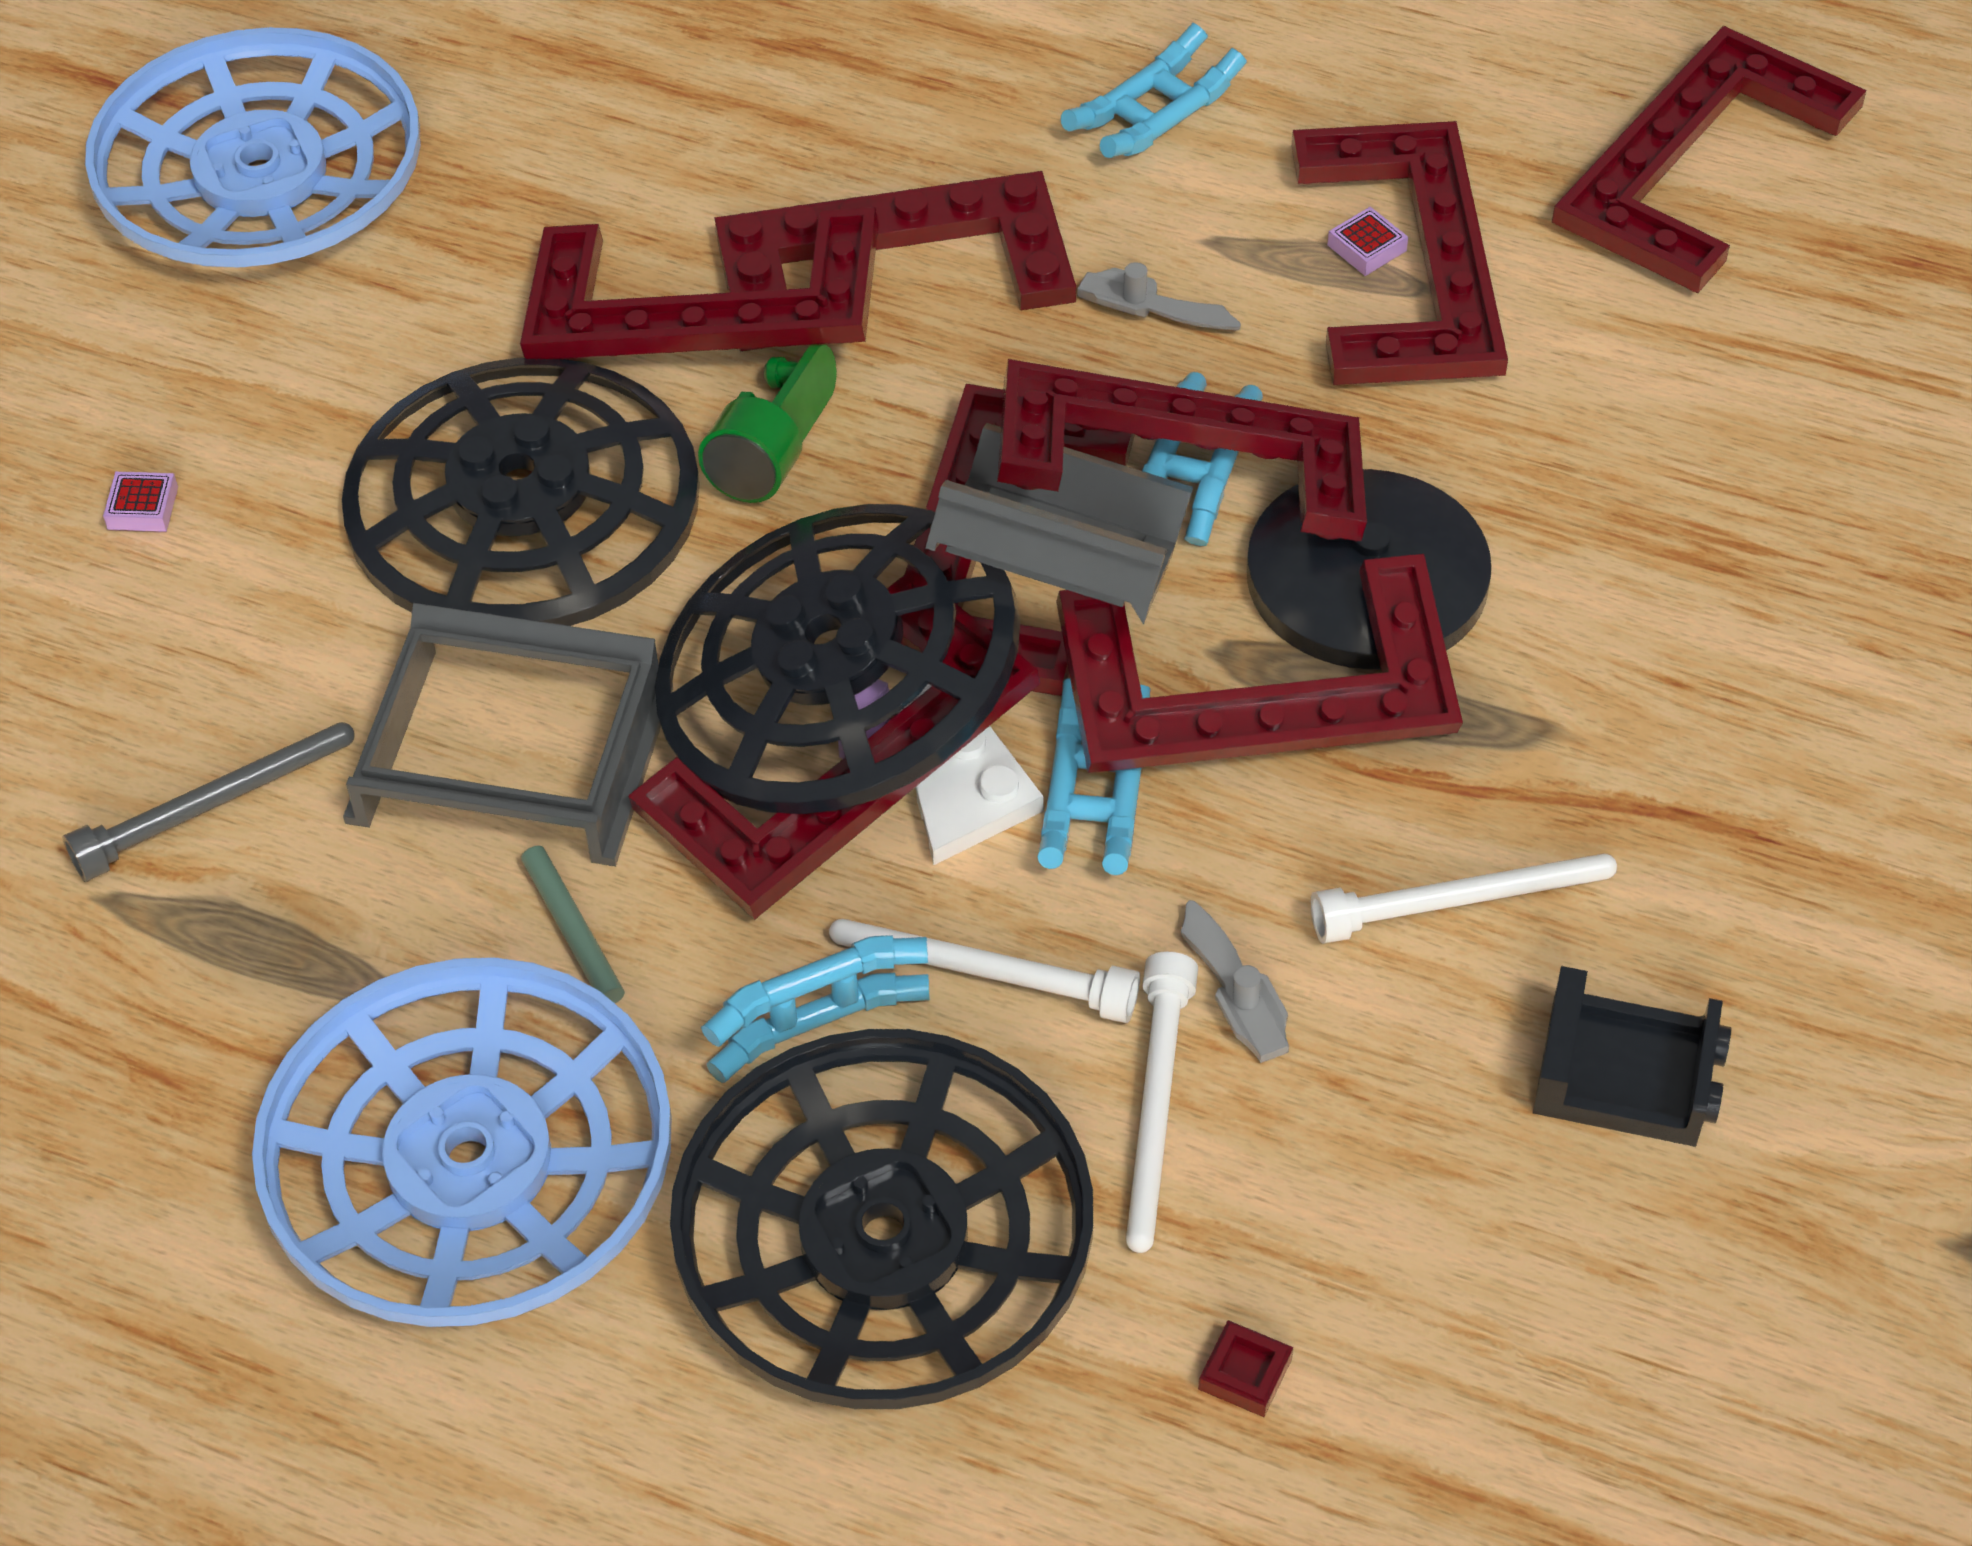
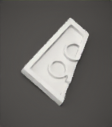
[895,684,1044,865]

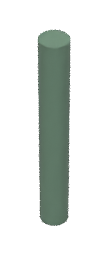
[521,846,625,1003]

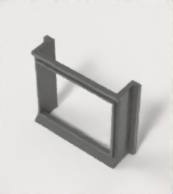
[926,423,1193,625]
[343,603,673,867]

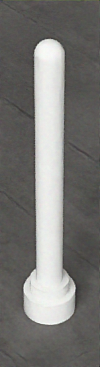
[1311,854,1617,944]
[829,919,1140,1023]
[1126,952,1198,1253]

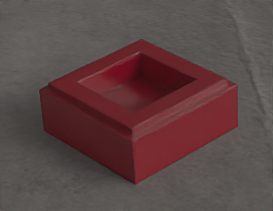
[1198,1320,1294,1418]

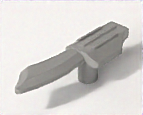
[1077,262,1241,330]
[1181,900,1289,1063]

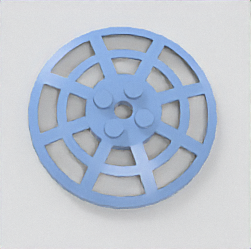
[85,27,421,268]
[252,957,672,1327]

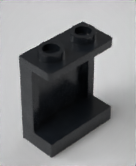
[1533,966,1732,1147]

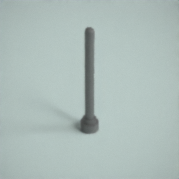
[62,722,355,882]

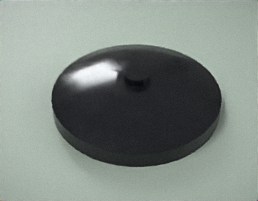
[1247,469,1492,669]

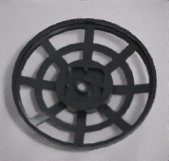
[342,358,700,626]
[655,504,1020,814]
[670,1029,1093,1409]

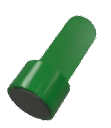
[698,344,837,503]

